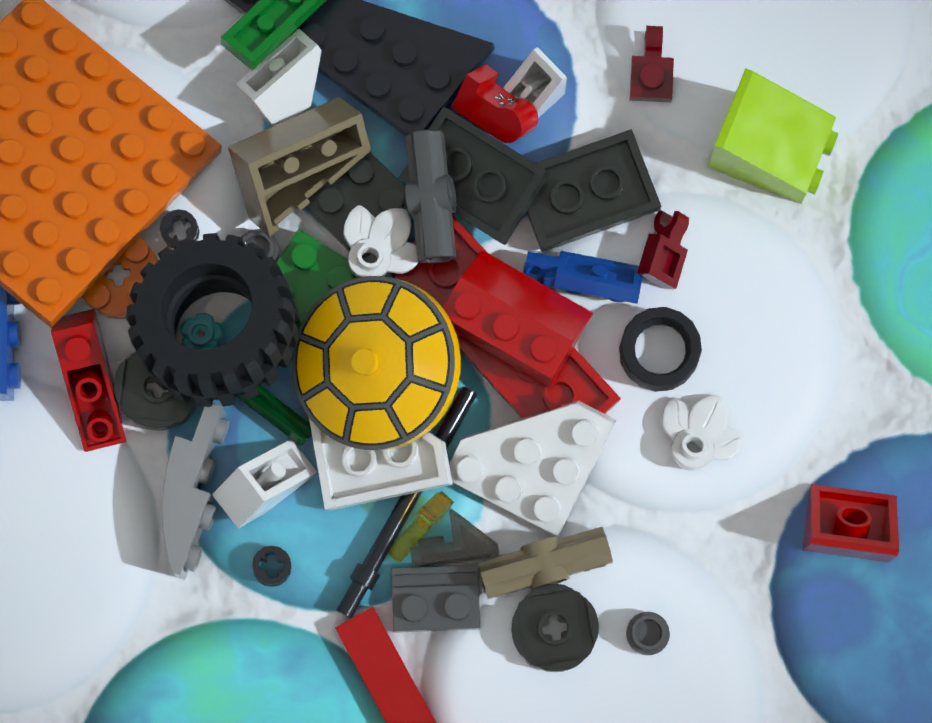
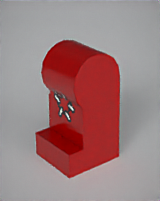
[452,64,539,143]

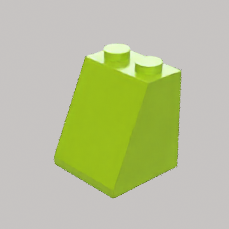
[707,68,839,204]

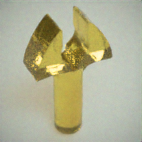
[389,491,454,562]

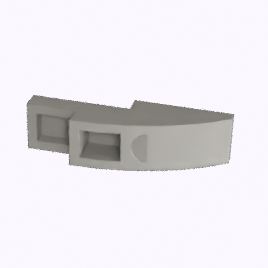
[162,403,230,580]

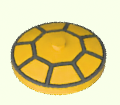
[292,276,461,450]

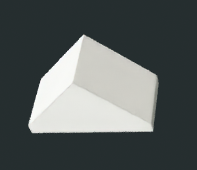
[503,47,567,118]

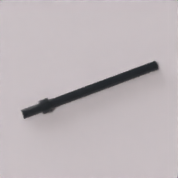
[336,386,477,619]

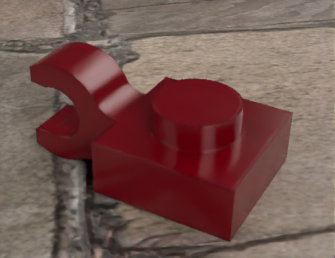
[629,25,674,102]
[637,210,689,289]

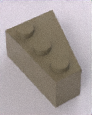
[228,97,371,237]

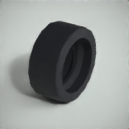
[619,307,702,392]

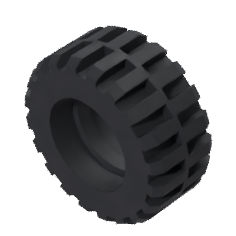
[126,233,299,407]

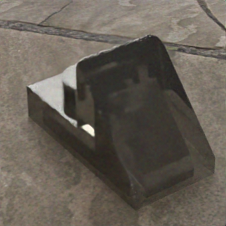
[410,507,499,568]

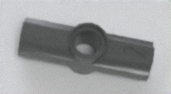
[405,130,457,264]

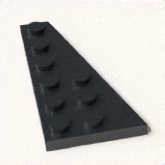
[224,0,495,136]

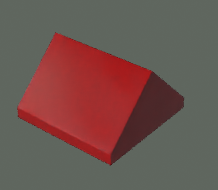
[802,484,899,562]

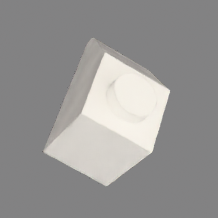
[236,29,322,127]
[212,439,317,528]

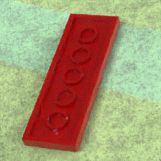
[390,214,621,418]

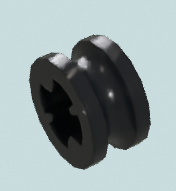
[160,209,200,250]
[252,546,292,587]

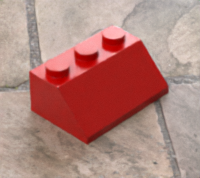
[442,250,593,388]

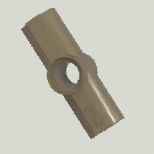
[477,526,613,600]

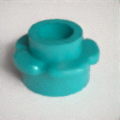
[180,313,223,349]

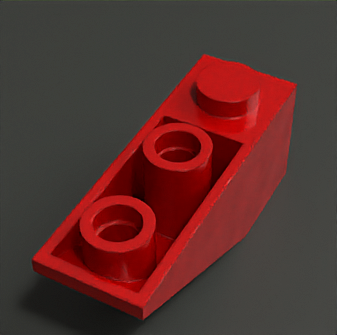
[51,308,126,452]

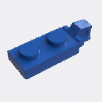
[523,251,642,304]

